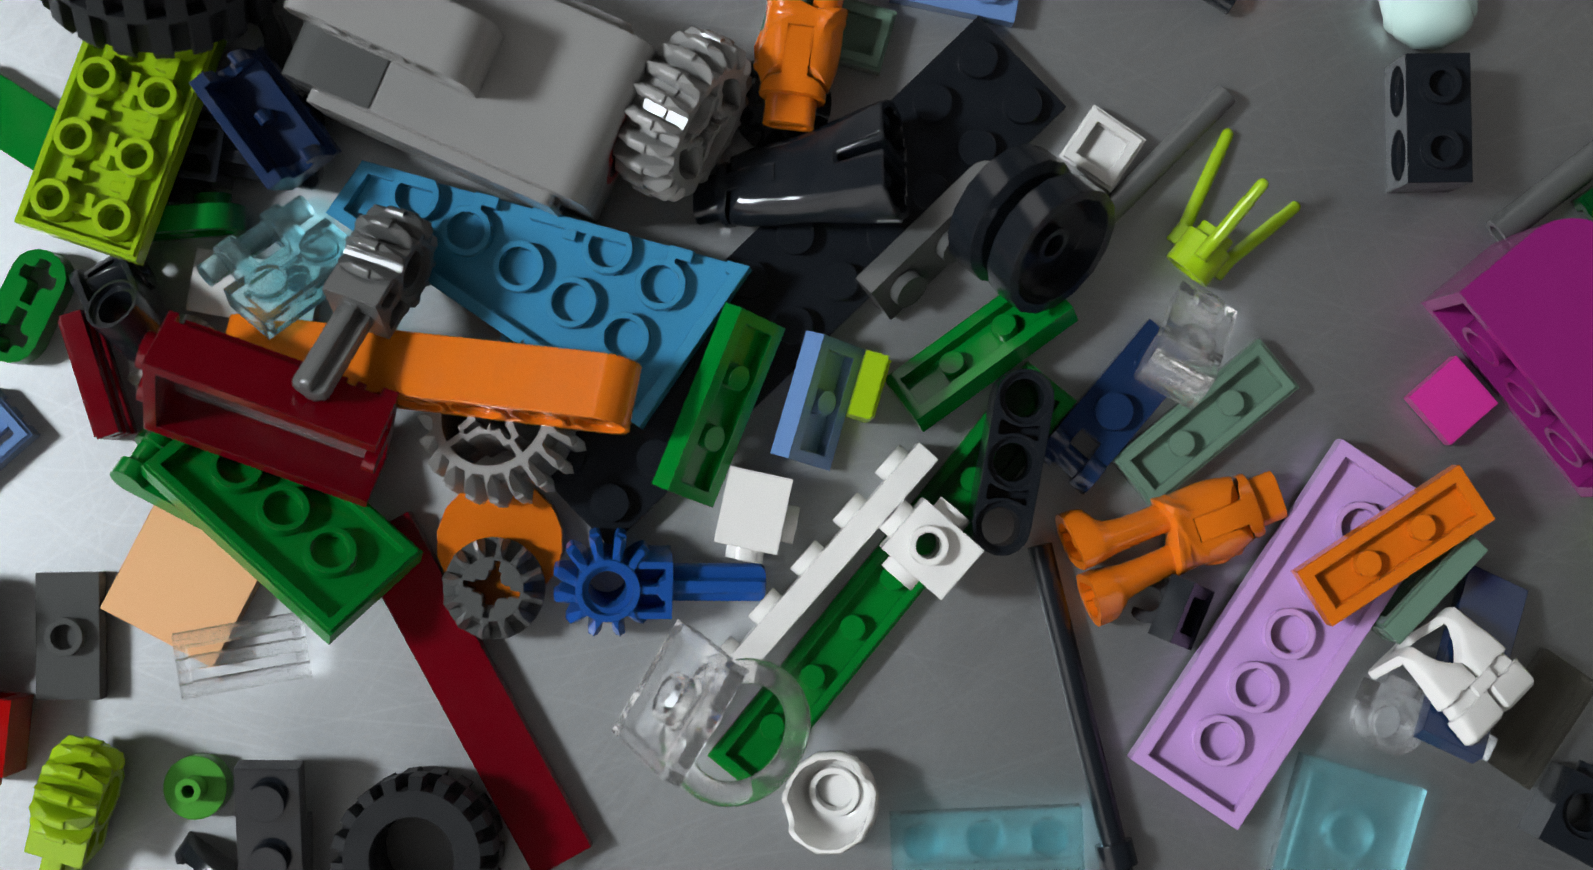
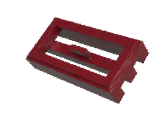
[57,309,138,440]

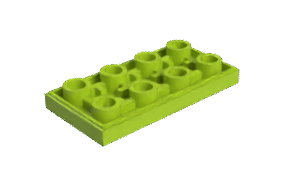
[14,39,227,266]

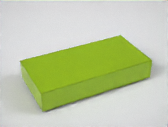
[846,350,891,423]

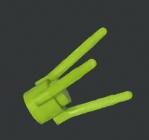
[1166,128,1301,287]

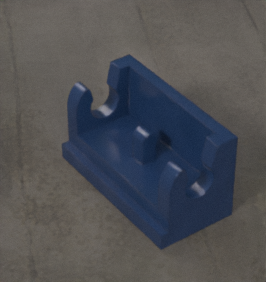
[189,46,342,190]

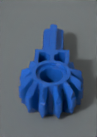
[553,527,766,637]

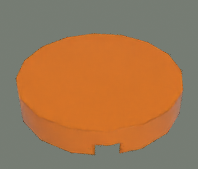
[437,488,565,605]

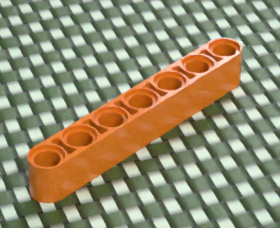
[226,314,642,434]

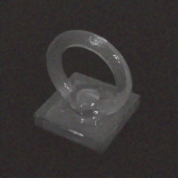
[611,619,811,807]

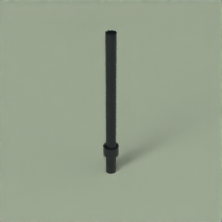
[1027,542,1138,870]

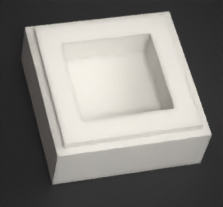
[1058,105,1146,194]

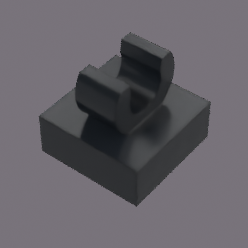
[1131,573,1215,650]

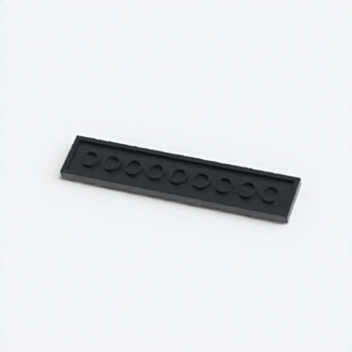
[551,16,1067,544]

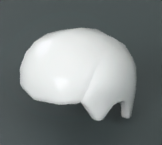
[782,750,880,854]

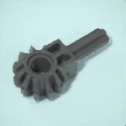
[293,204,438,402]

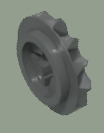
[442,537,546,639]

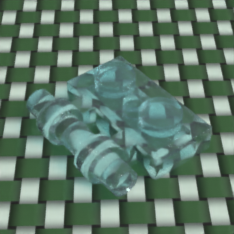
[196,195,348,340]

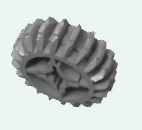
[613,26,752,203]
[417,334,587,508]

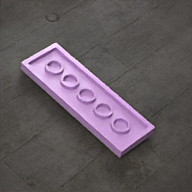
[1127,439,1416,830]

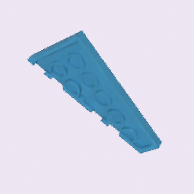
[326,160,752,429]

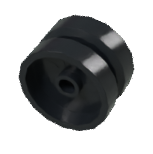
[948,143,1115,314]

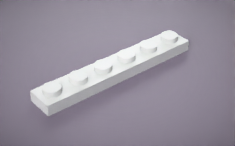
[662,442,939,751]

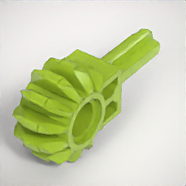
[24,734,125,870]

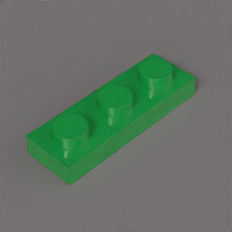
[885,295,1078,432]
[652,302,786,508]

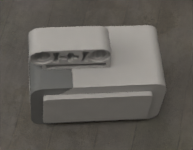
[281,0,657,223]

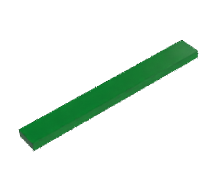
[707,361,1077,796]

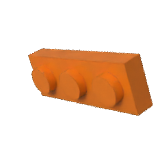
[1291,465,1495,627]

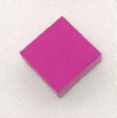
[1403,355,1498,445]

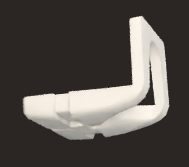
[1368,607,1534,746]

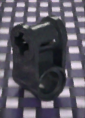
[69,256,167,362]

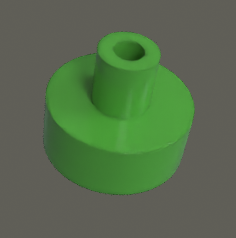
[163,753,233,820]

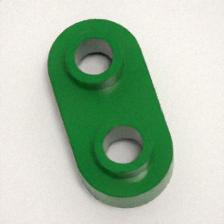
[152,192,247,242]

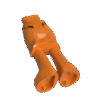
[753,0,848,132]
[1055,471,1287,627]

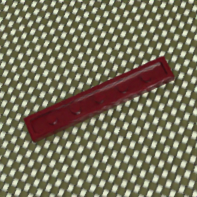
[382,511,593,870]

